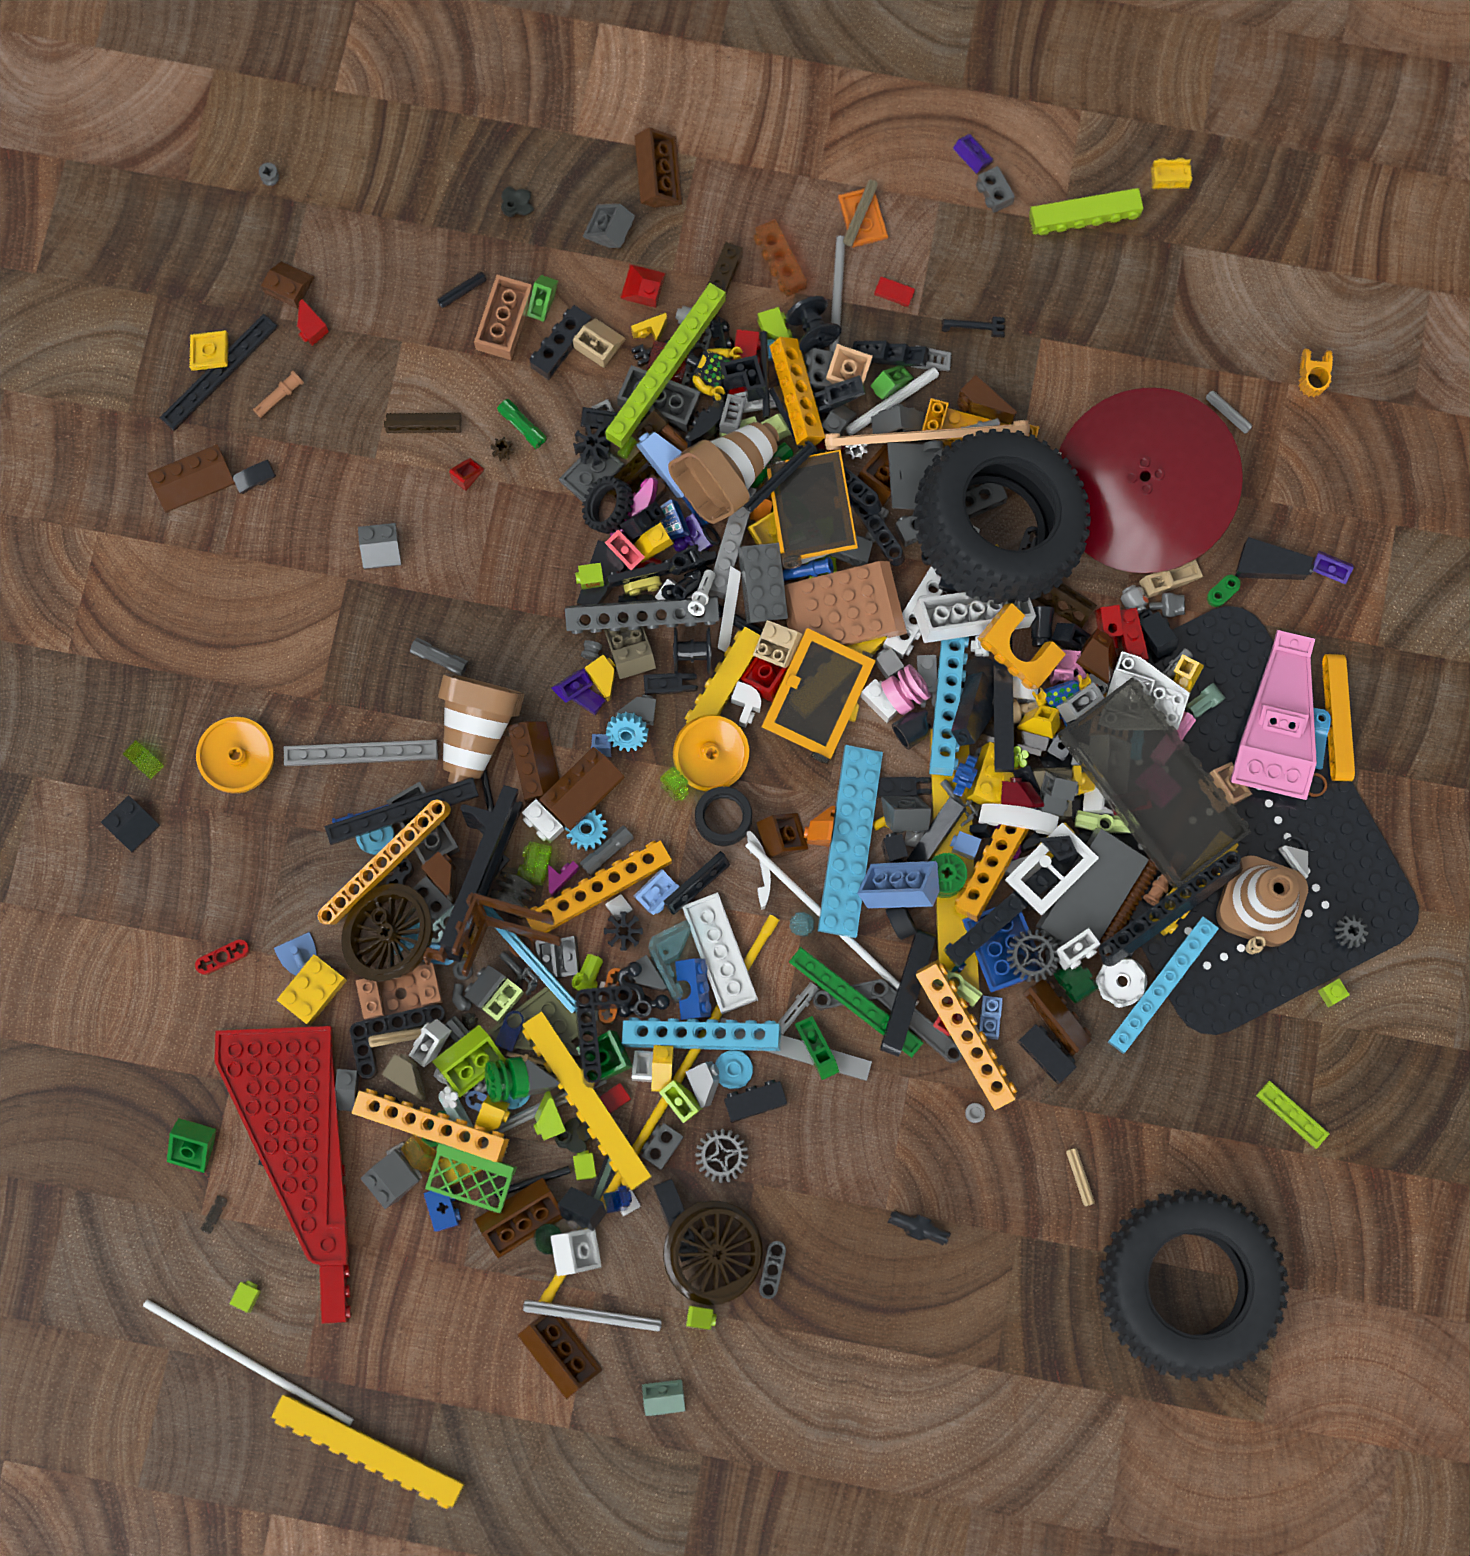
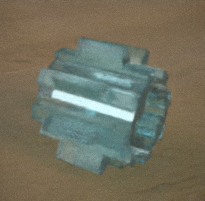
[789,912,814,936]

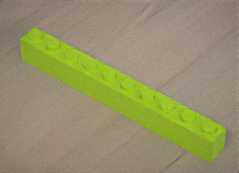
[605,283,726,449]

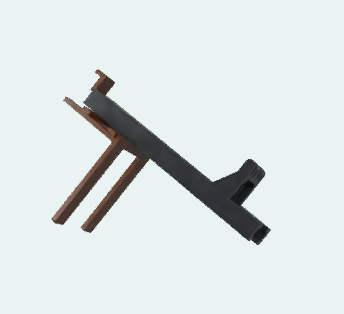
[423,785,562,977]

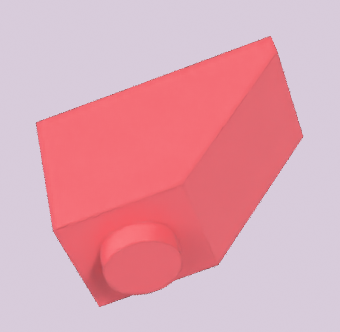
[605,530,645,570]

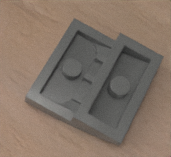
[535,936,580,980]

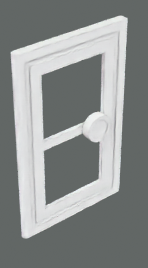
[1005,823,1099,915]

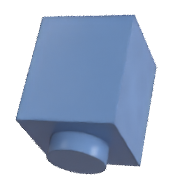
[950,831,981,860]

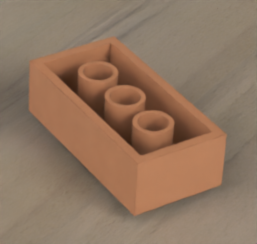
[474,275,533,360]

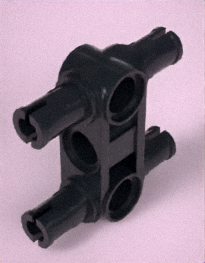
[888,1210,951,1246]

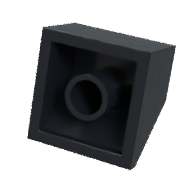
[101,795,160,853]

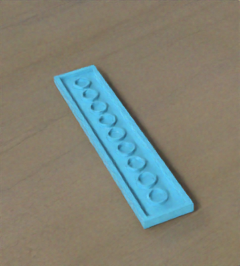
[817,745,883,938]

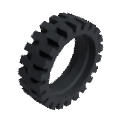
[582,476,634,534]

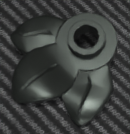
[501,186,534,217]
[555,1117,591,1153]

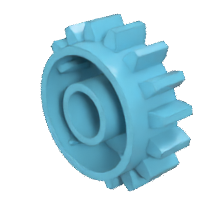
[606,712,649,752]
[565,810,608,851]

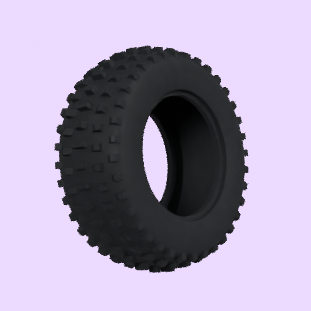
[913,428,1091,604]
[1098,1189,1289,1381]

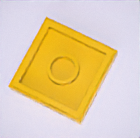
[190,331,228,371]

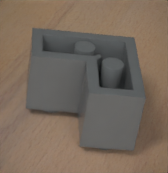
[871,404,924,434]
[1036,771,1079,816]

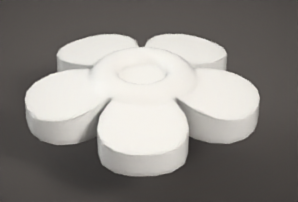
[440,1086,458,1108]

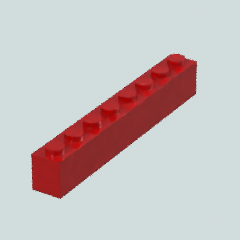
[319,1161,351,1324]

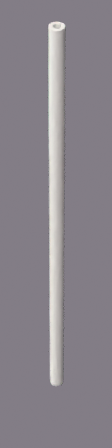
[746,840,919,1006]
[143,1299,353,1426]

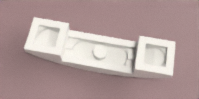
[979,804,1059,835]
[747,831,771,910]

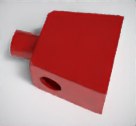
[1095,605,1123,649]

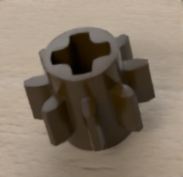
[490,437,514,461]

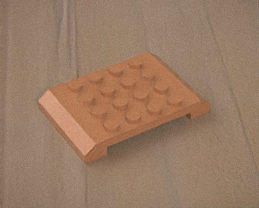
[784,561,907,659]

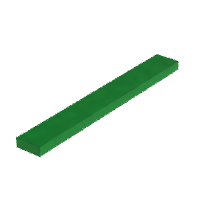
[788,946,924,1058]

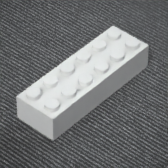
[913,592,1036,643]

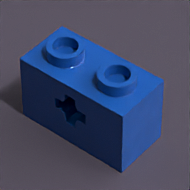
[424,1187,461,1232]

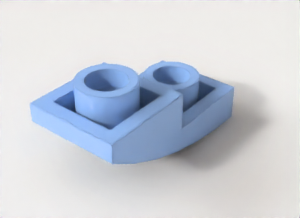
[979,996,1002,1040]

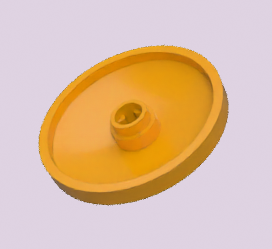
[673,715,749,791]
[196,717,274,793]

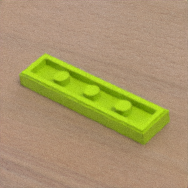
[1256,1081,1329,1149]

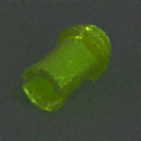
[617,436,637,460]

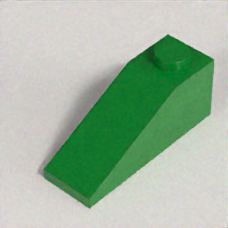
[795,1016,839,1080]

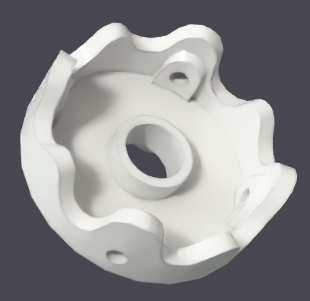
[1096,957,1147,1007]

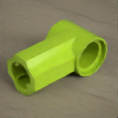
[571,954,603,991]

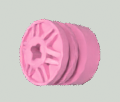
[881,664,931,715]

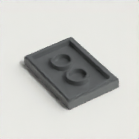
[559,444,624,502]

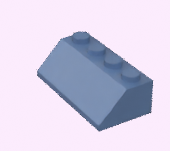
[857,861,939,908]

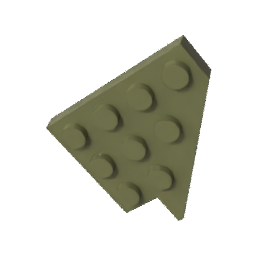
[489,986,580,1057]

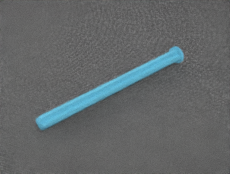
[483,905,575,1013]

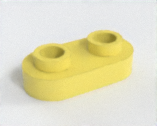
[623,576,662,597]

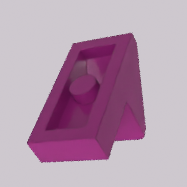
[548,861,580,897]

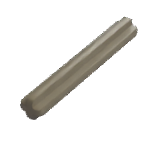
[843,179,878,246]

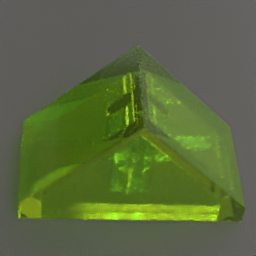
[123,740,164,780]

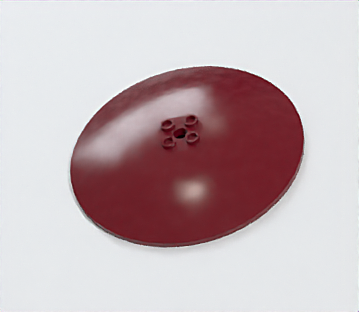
[1059,388,1243,574]

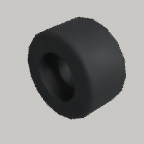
[886,907,917,940]

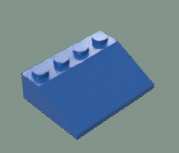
[962,907,1042,993]

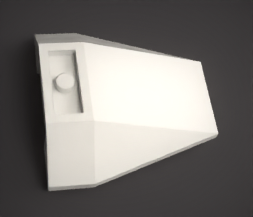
[1098,651,1190,731]

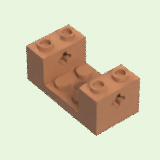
[356,963,444,1020]

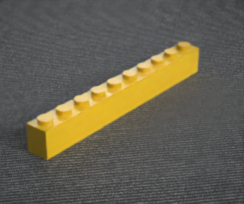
[522,1012,651,1191]
[272,1394,465,1509]

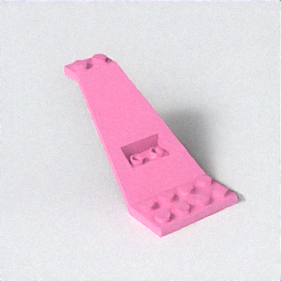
[1230,630,1317,800]

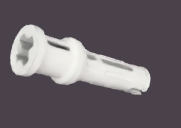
[688,570,715,616]

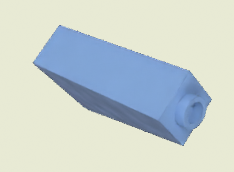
[636,432,684,498]

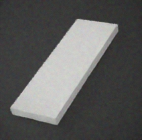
[682,892,758,1014]

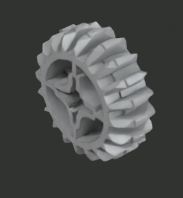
[695,1129,748,1183]

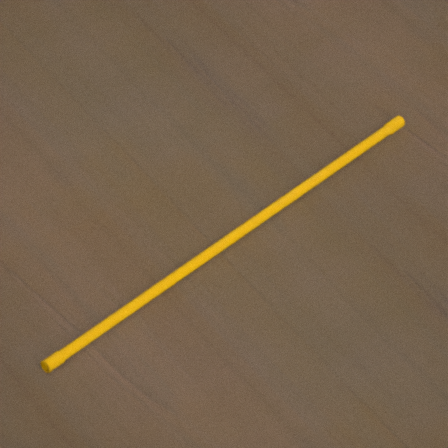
[539,915,780,1303]

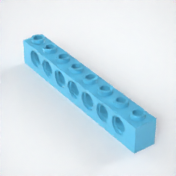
[929,636,969,776]
[1108,917,1219,1054]
[622,1018,781,1051]

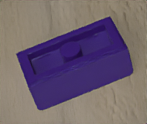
[953,134,993,173]
[1313,551,1354,585]
[551,669,593,703]
[571,688,606,715]

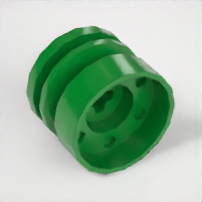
[931,853,967,898]
[485,1056,529,1103]

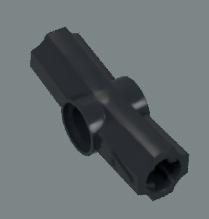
[672,565,712,600]

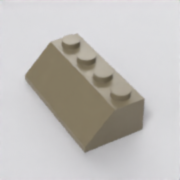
[382,1053,427,1102]

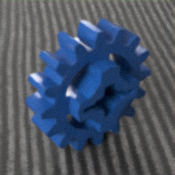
[952,755,978,797]

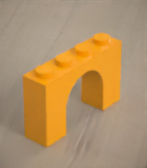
[977,603,1066,689]

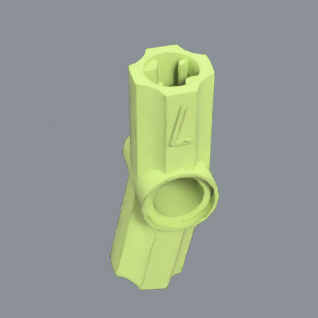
[1074,810,1135,833]
[931,962,983,1008]

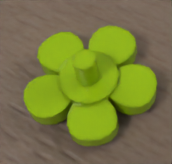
[1014,746,1029,768]

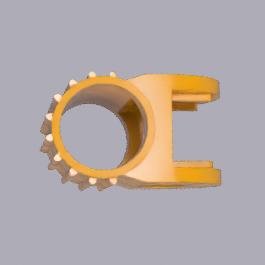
[1298,349,1333,398]

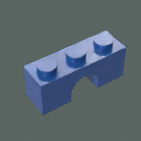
[675,958,711,1020]

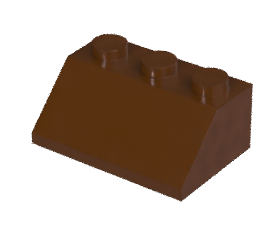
[421,851,457,905]

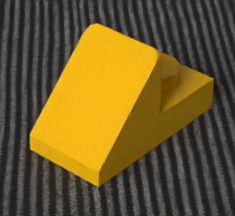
[631,313,667,345]
[1072,765,1095,795]

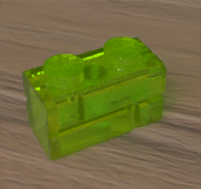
[660,767,689,801]
[517,841,552,886]

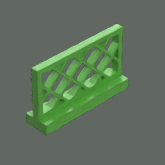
[425,1143,517,1213]

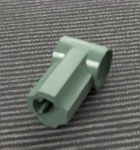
[1185,683,1225,719]

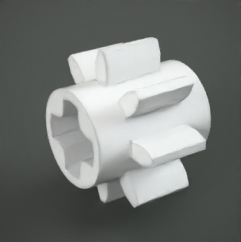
[845,444,868,459]
[971,635,989,657]

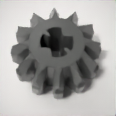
[1334,915,1369,948]

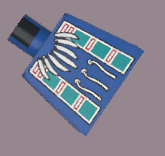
[650,499,690,540]

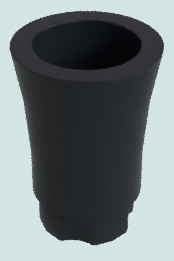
[1031,606,1055,648]

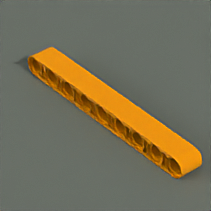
[318,800,451,925]

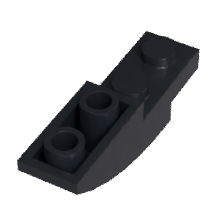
[685,385,729,448]
[653,1179,699,1262]

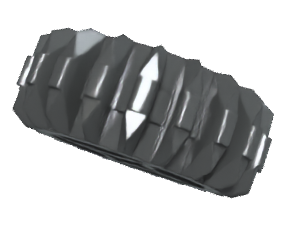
[1007,929,1060,982]

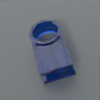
[495,1011,525,1052]

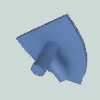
[274,932,316,976]

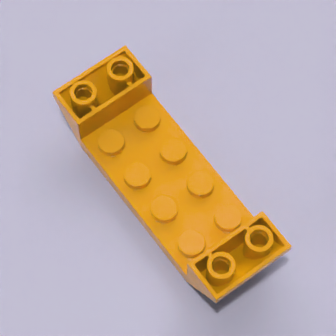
[922,398,1039,448]

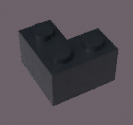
[720,355,766,402]

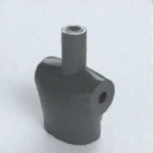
[1150,593,1185,618]

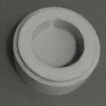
[965,1103,985,1123]

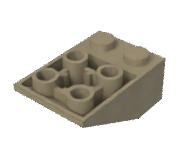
[604,614,656,679]

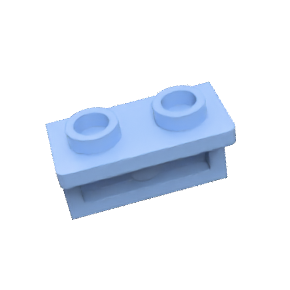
[634,869,680,915]

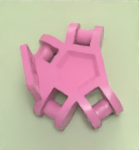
[1048,649,1087,685]

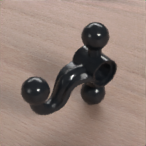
[617,962,670,1018]

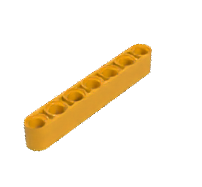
[1322,654,1355,781]

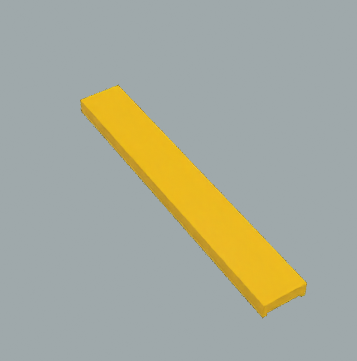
[929,729,979,997]

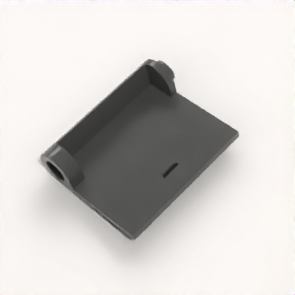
[887,440,944,510]

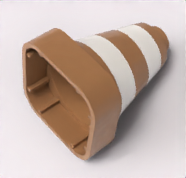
[668,422,779,524]
[438,674,525,783]
[1216,856,1308,947]

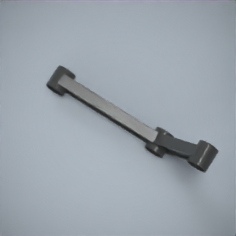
[813,979,962,1063]

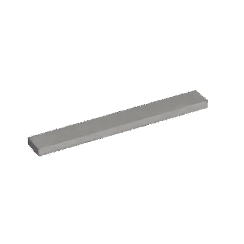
[284,740,438,766]
[717,1018,872,1081]

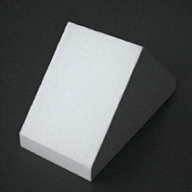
[632,1050,653,1082]

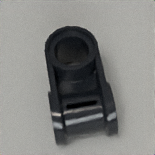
[668,544,706,575]

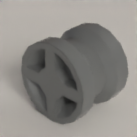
[259,163,279,186]
[581,640,603,661]

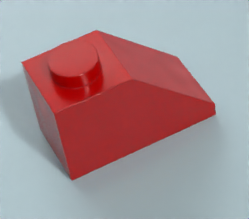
[297,299,329,346]

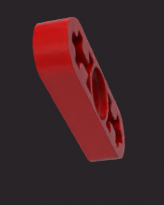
[195,940,250,975]

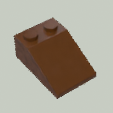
[957,375,1017,425]
[857,442,891,506]

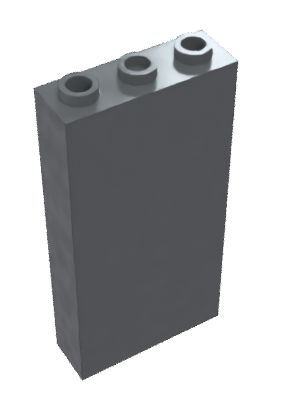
[1035,828,1149,958]

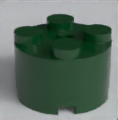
[1053,964,1099,1004]

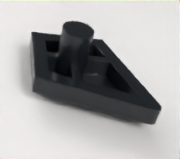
[1040,836,1077,862]

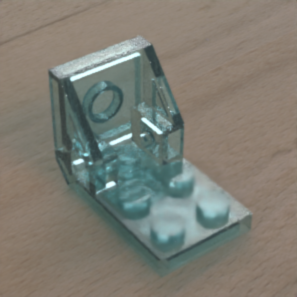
[648,920,691,1004]

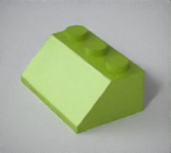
[432,1025,506,1097]

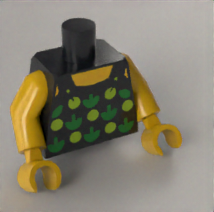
[684,347,743,401]

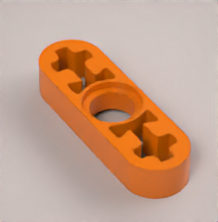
[598,968,621,1024]

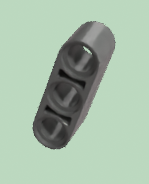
[759,1241,786,1299]

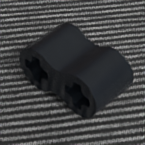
[386,859,414,885]

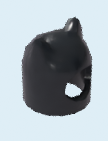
[892,710,931,750]

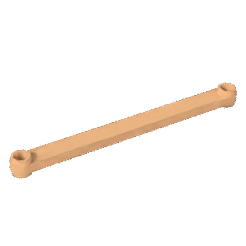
[824,420,1030,450]

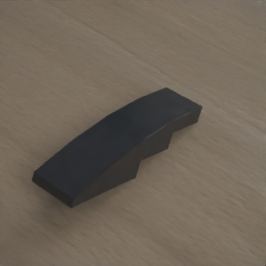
[852,341,929,367]
[813,375,865,415]

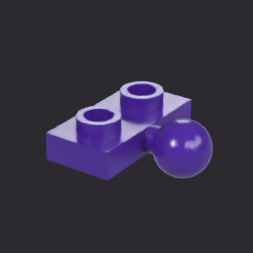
[673,513,713,552]

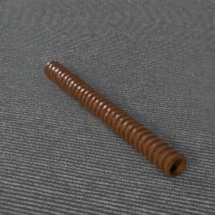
[1096,788,1201,956]

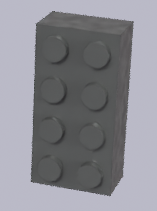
[617,365,701,432]
[738,543,788,624]
[386,781,460,864]

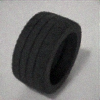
[695,786,753,846]

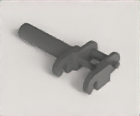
[940,780,980,827]
[499,951,539,996]

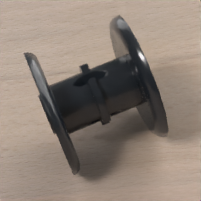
[785,296,841,353]
[673,627,711,675]

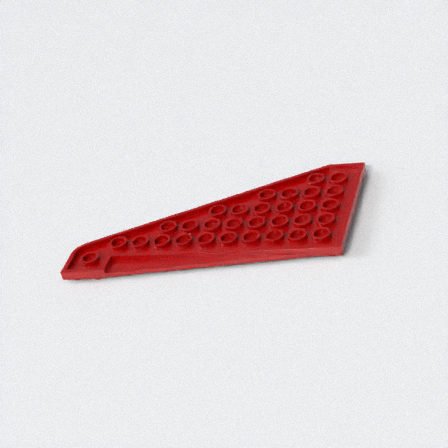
[214,1026,348,1266]

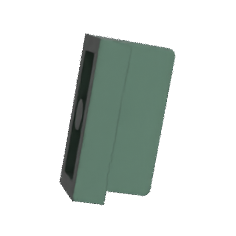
[642,1380,685,1416]

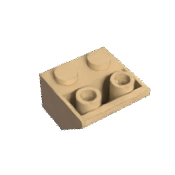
[573,318,626,368]
[753,620,803,668]

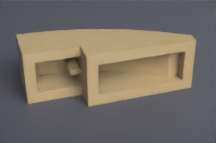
[1139,560,1203,598]

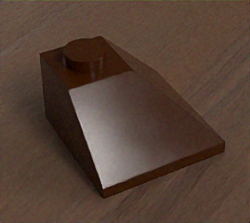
[1076,628,1118,684]

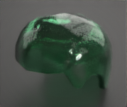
[533,1223,562,1255]

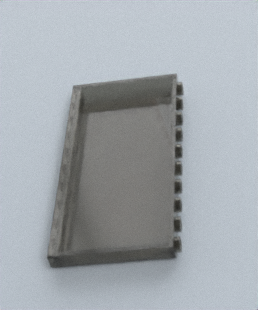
[1058,677,1251,889]

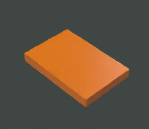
[838,189,888,248]

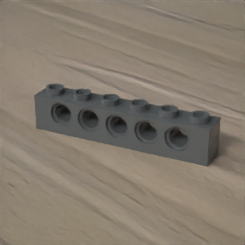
[895,483,1008,547]

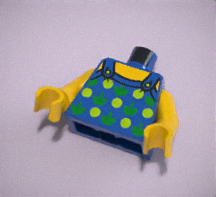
[1032,673,1091,728]

